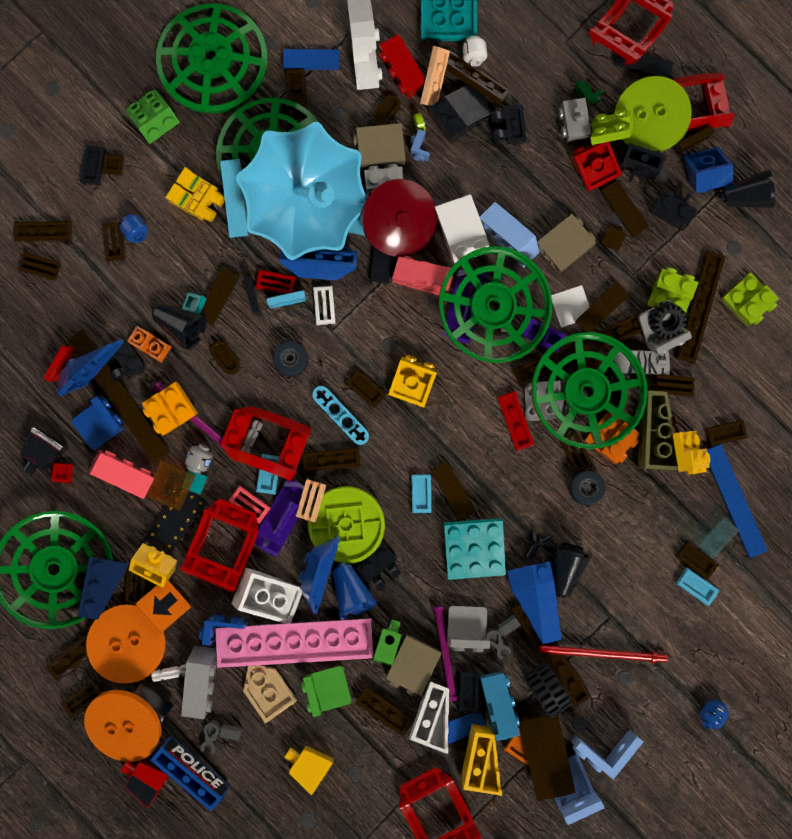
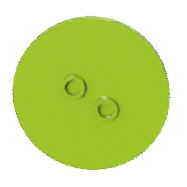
[615,76,692,152]
[308,486,385,564]

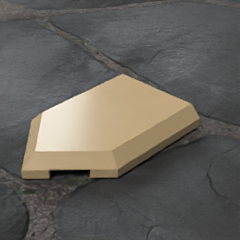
[243,665,297,723]

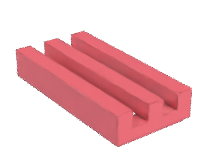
[229,486,271,524]

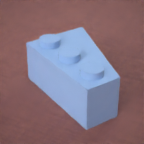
[480,202,540,268]

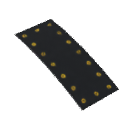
[141,485,207,555]

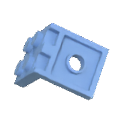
[570,729,643,780]
[554,753,604,825]

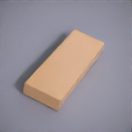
[420,46,450,106]

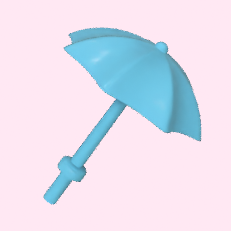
[236,122,367,260]

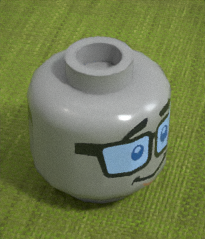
[184,444,213,474]

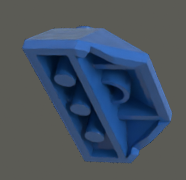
[279,245,358,281]
[298,535,341,614]

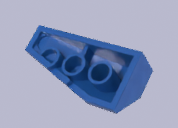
[58,339,124,396]
[507,562,562,644]

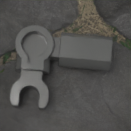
[486,615,521,660]
[200,720,243,754]

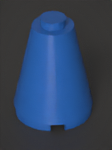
[333,563,377,620]

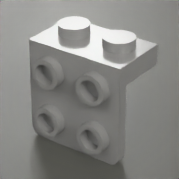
[638,300,692,355]
[525,380,571,421]
[447,606,490,652]

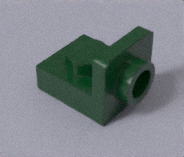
[573,79,604,107]

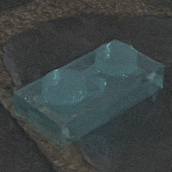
[697,517,739,559]

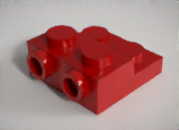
[570,142,622,191]

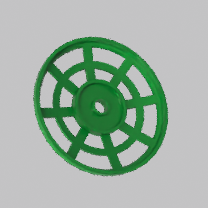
[156,4,268,114]
[216,98,318,203]
[438,246,552,363]
[531,332,648,449]
[0,511,113,629]

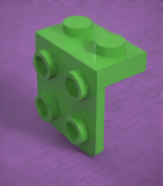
[126,90,180,144]
[301,666,351,717]

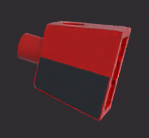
[121,759,169,808]

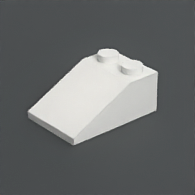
[434,194,489,264]
[231,567,302,623]

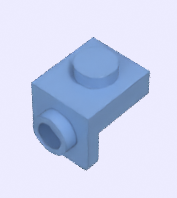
[410,129,430,162]

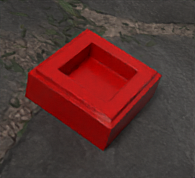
[51,463,74,483]

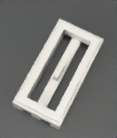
[313,286,336,326]

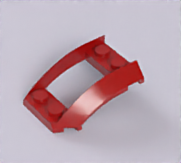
[589,0,673,65]
[672,72,735,134]
[220,406,311,481]
[180,499,259,592]
[399,767,482,839]

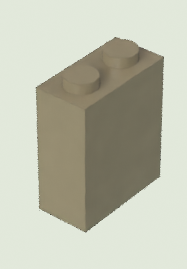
[353,123,406,170]
[537,214,596,275]
[386,634,442,697]

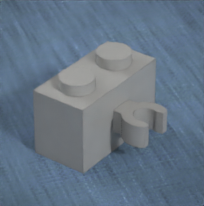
[558,98,591,144]

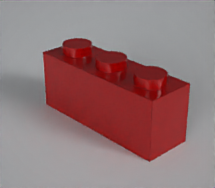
[378,34,426,99]

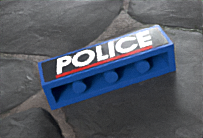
[151,736,230,811]

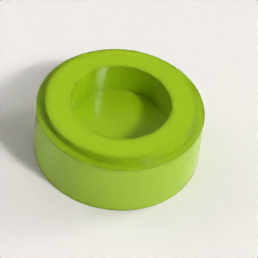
[413,113,426,132]

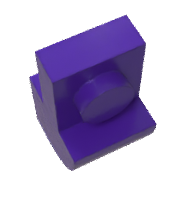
[521,318,566,352]

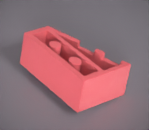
[392,256,453,296]
[89,450,154,499]

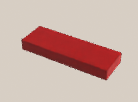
[497,391,534,451]

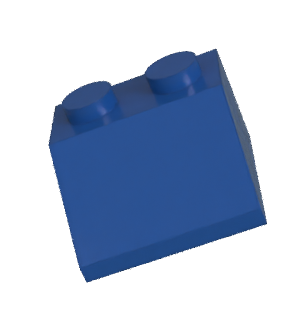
[682,147,733,193]

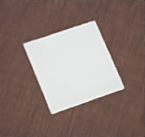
[551,285,590,327]

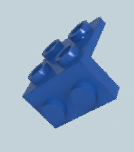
[72,396,125,450]
[199,614,248,646]

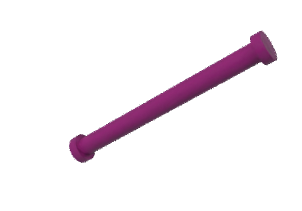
[152,382,223,449]
[432,606,459,701]

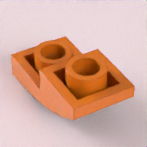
[127,326,171,363]

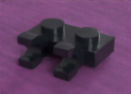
[490,104,527,145]
[103,338,146,383]
[355,544,401,591]

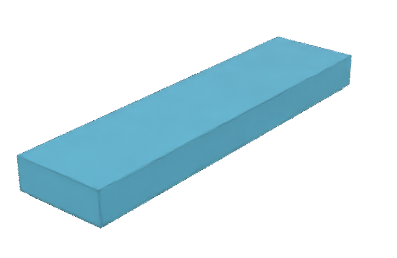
[220,159,249,238]

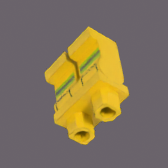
[165,167,225,222]

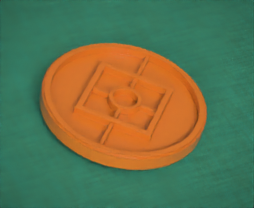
[86,605,166,684]
[84,690,161,762]

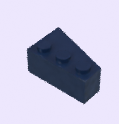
[77,556,129,620]

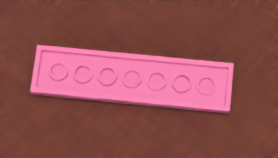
[215,618,373,668]

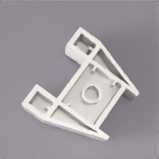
[347,0,382,90]

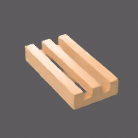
[296,479,326,522]

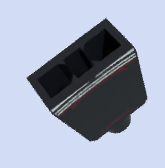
[20,427,68,476]

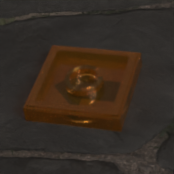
[146,460,196,511]

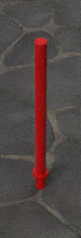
[540,645,668,663]

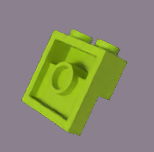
[591,110,634,145]
[646,267,699,316]
[722,273,779,326]

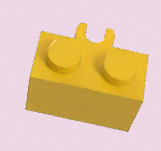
[129,543,177,588]

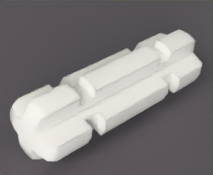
[151,664,186,682]

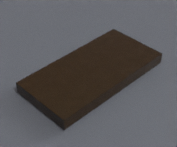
[519,715,576,801]

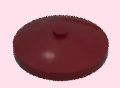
[361,179,437,257]

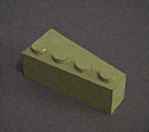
[637,391,679,471]

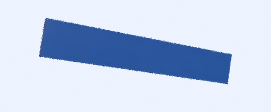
[707,444,768,558]

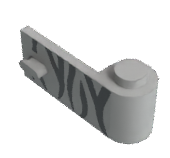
[613,350,670,378]

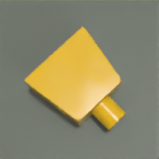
[284,746,334,795]

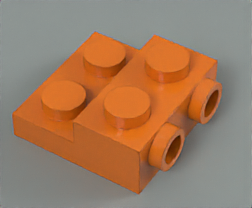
[584,411,640,464]

